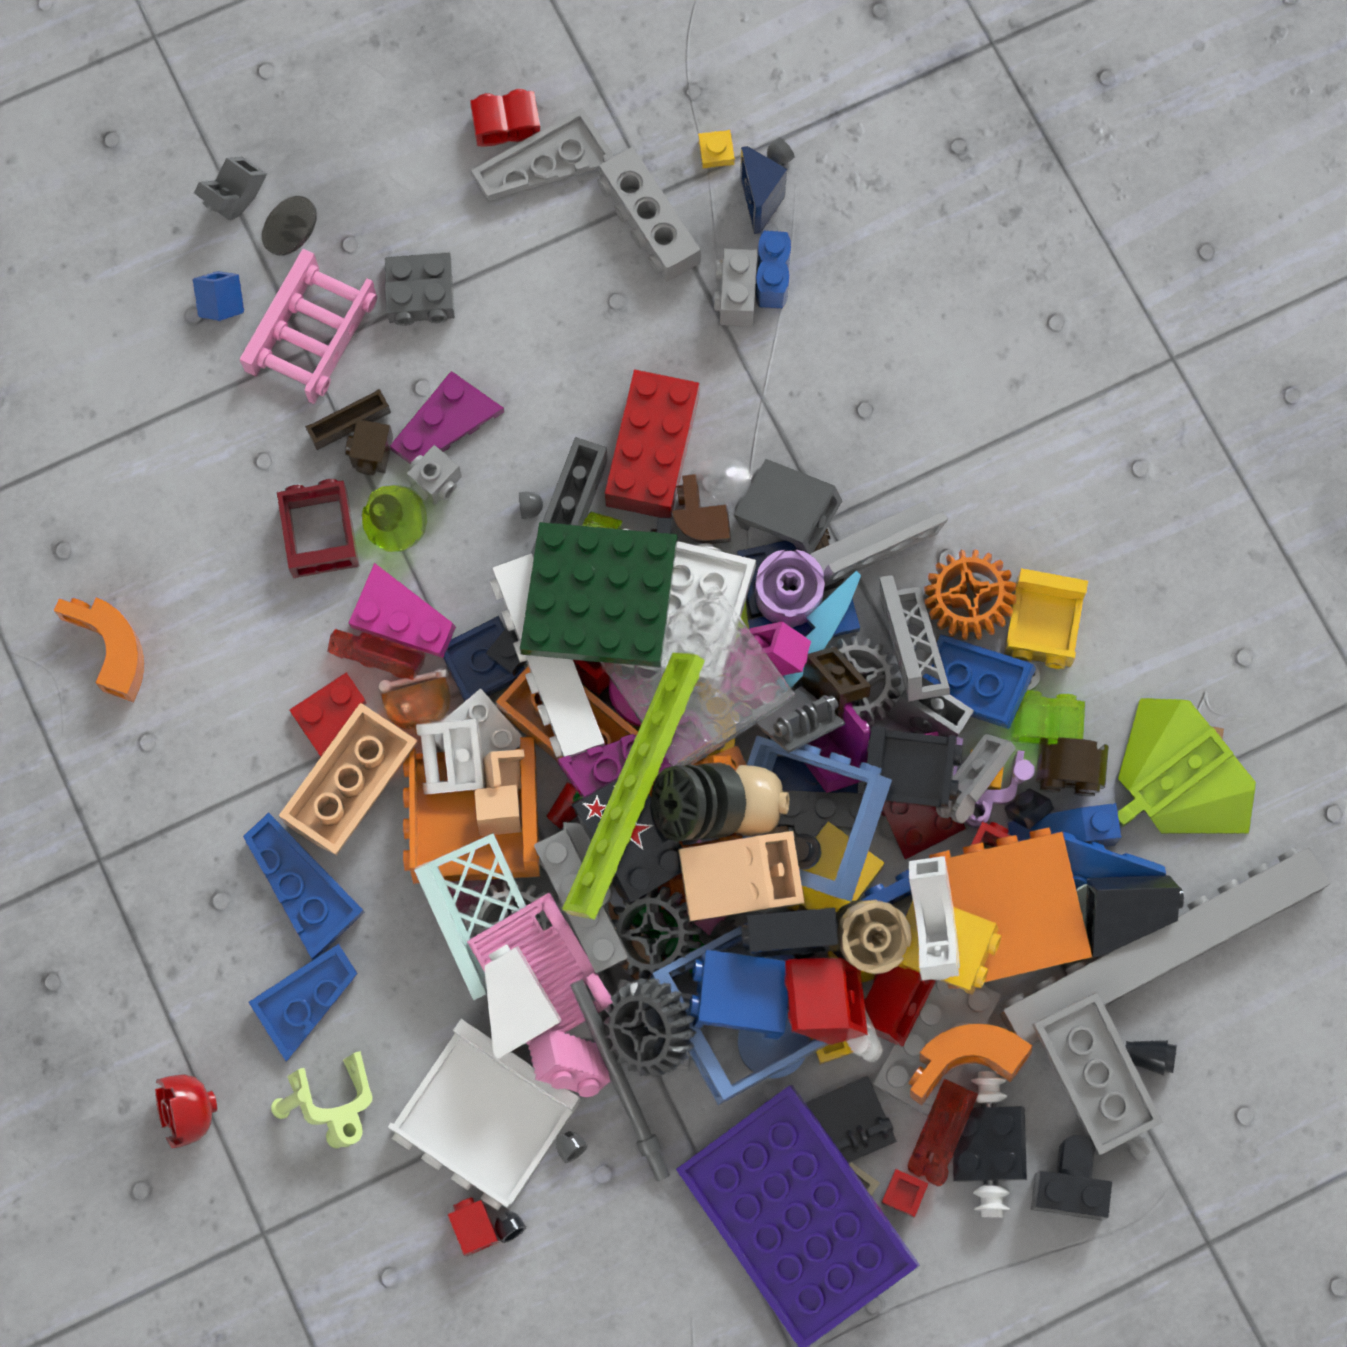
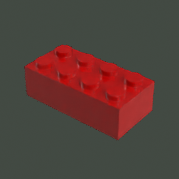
[605,369,700,518]

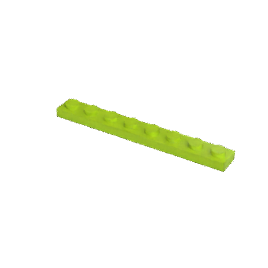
[562,652,705,920]

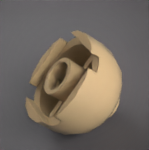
[735,765,790,836]
[837,900,912,974]

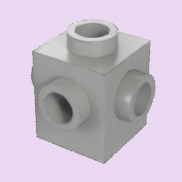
[407,445,462,505]

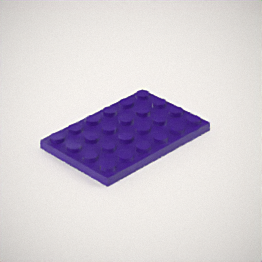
[676,1085,920,1347]

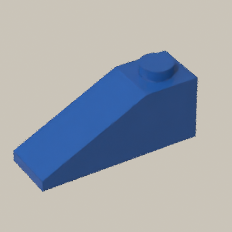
[1007,803,1122,847]

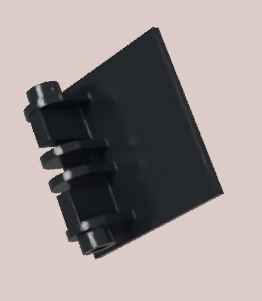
[806,1076,897,1163]

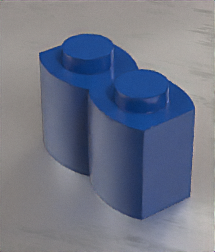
[756,231,791,309]

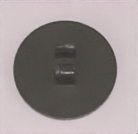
[262,196,317,256]

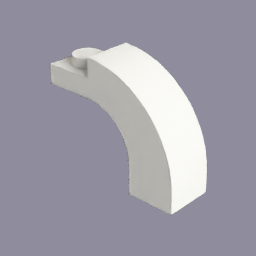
[909,856,960,980]

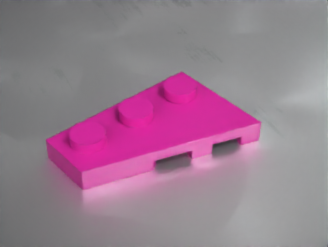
[348,563,456,658]

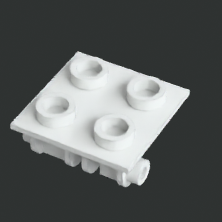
[434,689,522,758]

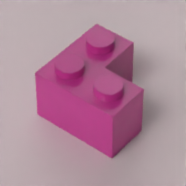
[717,622,811,711]

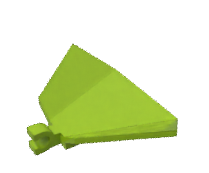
[1118,698,1256,834]

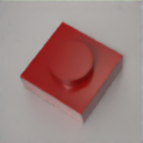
[881,1169,929,1218]

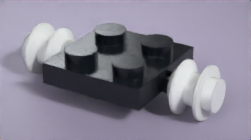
[952,1071,1027,1218]

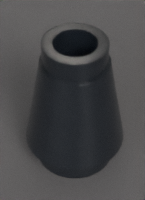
[1125,1040,1177,1075]

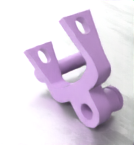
[953,737,1034,828]

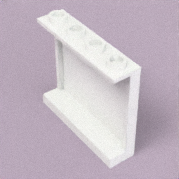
[388,1019,581,1211]

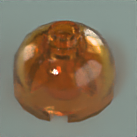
[381,677,451,735]

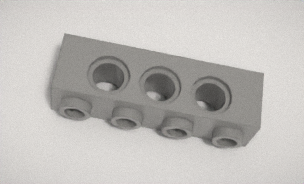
[597,147,701,282]

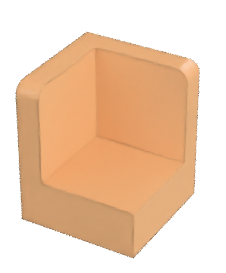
[483,749,525,791]
[475,785,522,836]

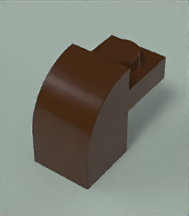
[672,474,732,544]

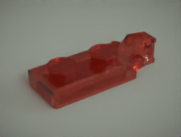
[327,629,426,680]

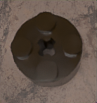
[1035,737,1109,797]

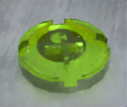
[361,484,427,552]

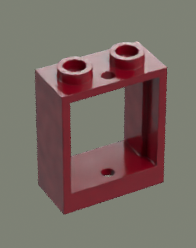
[277,479,360,578]

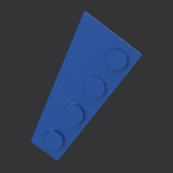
[243,812,365,960]

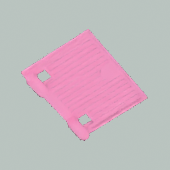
[467,892,612,1047]

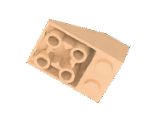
[679,831,804,921]

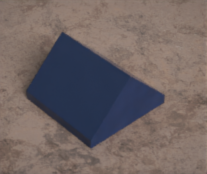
[740,146,787,235]

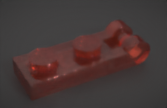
[908,1078,978,1187]

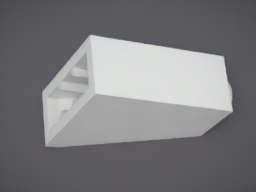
[484,944,561,1059]

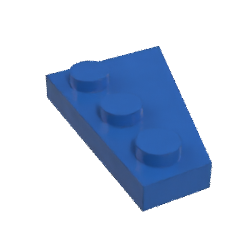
[1063,832,1166,889]
[248,944,358,1062]

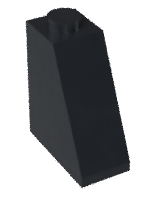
[1085,875,1184,957]

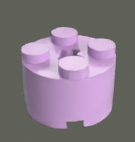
[755,550,825,628]

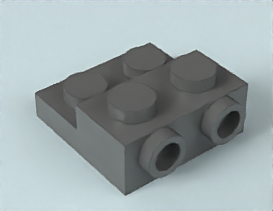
[385,252,455,326]

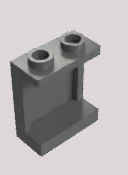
[733,459,842,555]

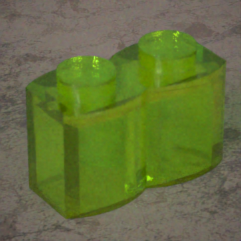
[1011,690,1085,744]

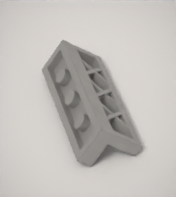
[810,501,948,587]
[879,575,950,701]

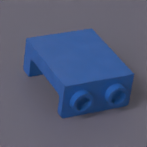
[688,950,788,1040]

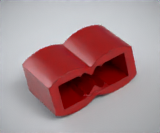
[470,89,540,147]

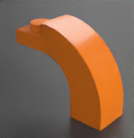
[54,597,144,702]
[908,1024,1033,1106]

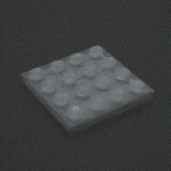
[600,584,795,766]

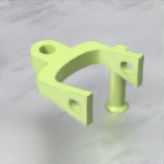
[271,1051,372,1149]

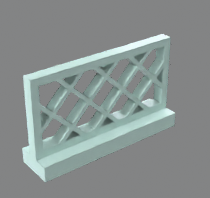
[414,833,526,1000]

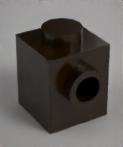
[345,419,394,475]

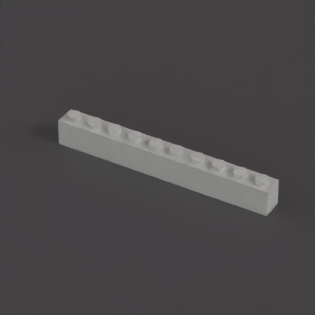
[999,847,1331,1046]

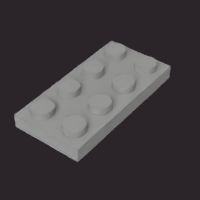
[872,980,1002,1120]
[1032,992,1163,1155]

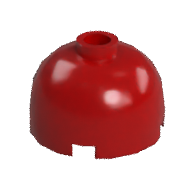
[155,1074,217,1148]

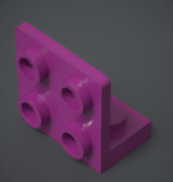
[798,702,871,793]

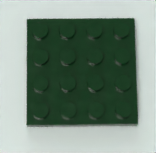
[520,522,678,668]

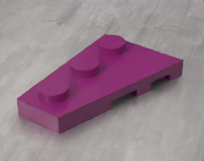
[390,371,504,464]

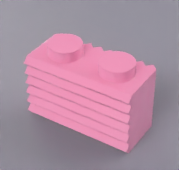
[528,1028,610,1097]

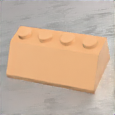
[279,703,418,855]

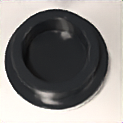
[794,833,821,870]

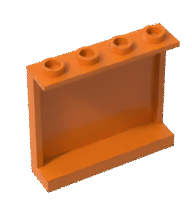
[403,737,540,884]
[929,827,1092,989]

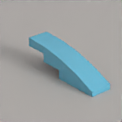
[775,570,861,696]

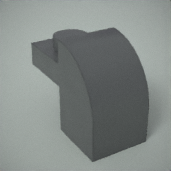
[194,157,267,220]

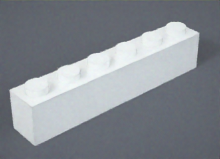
[490,553,605,758]

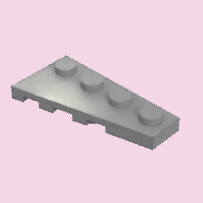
[471,108,614,201]

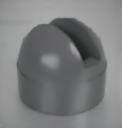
[767,137,795,166]
[519,491,543,519]
[556,1131,588,1163]

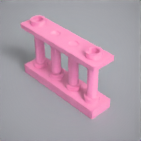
[239,249,377,404]

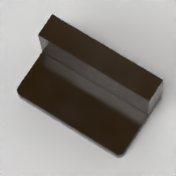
[802,646,871,720]

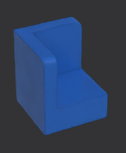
[192,271,244,321]

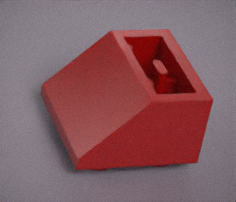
[784,958,868,1045]

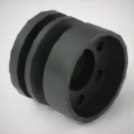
[651,763,746,842]

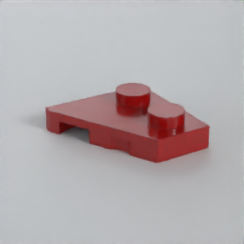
[289,672,367,757]

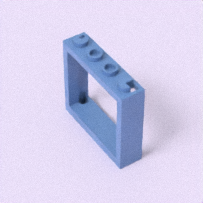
[743,736,892,901]
[649,922,829,1106]

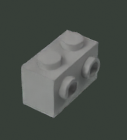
[714,248,757,327]

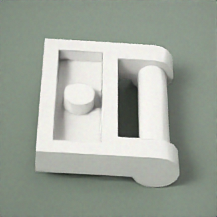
[416,718,486,794]

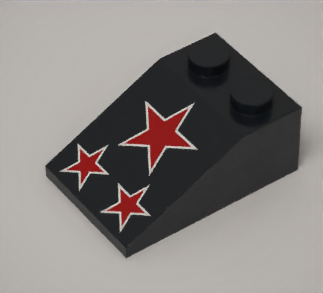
[571,777,683,902]

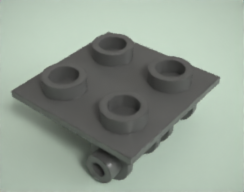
[746,687,845,753]

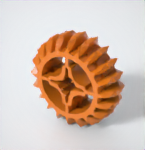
[924,549,1017,641]

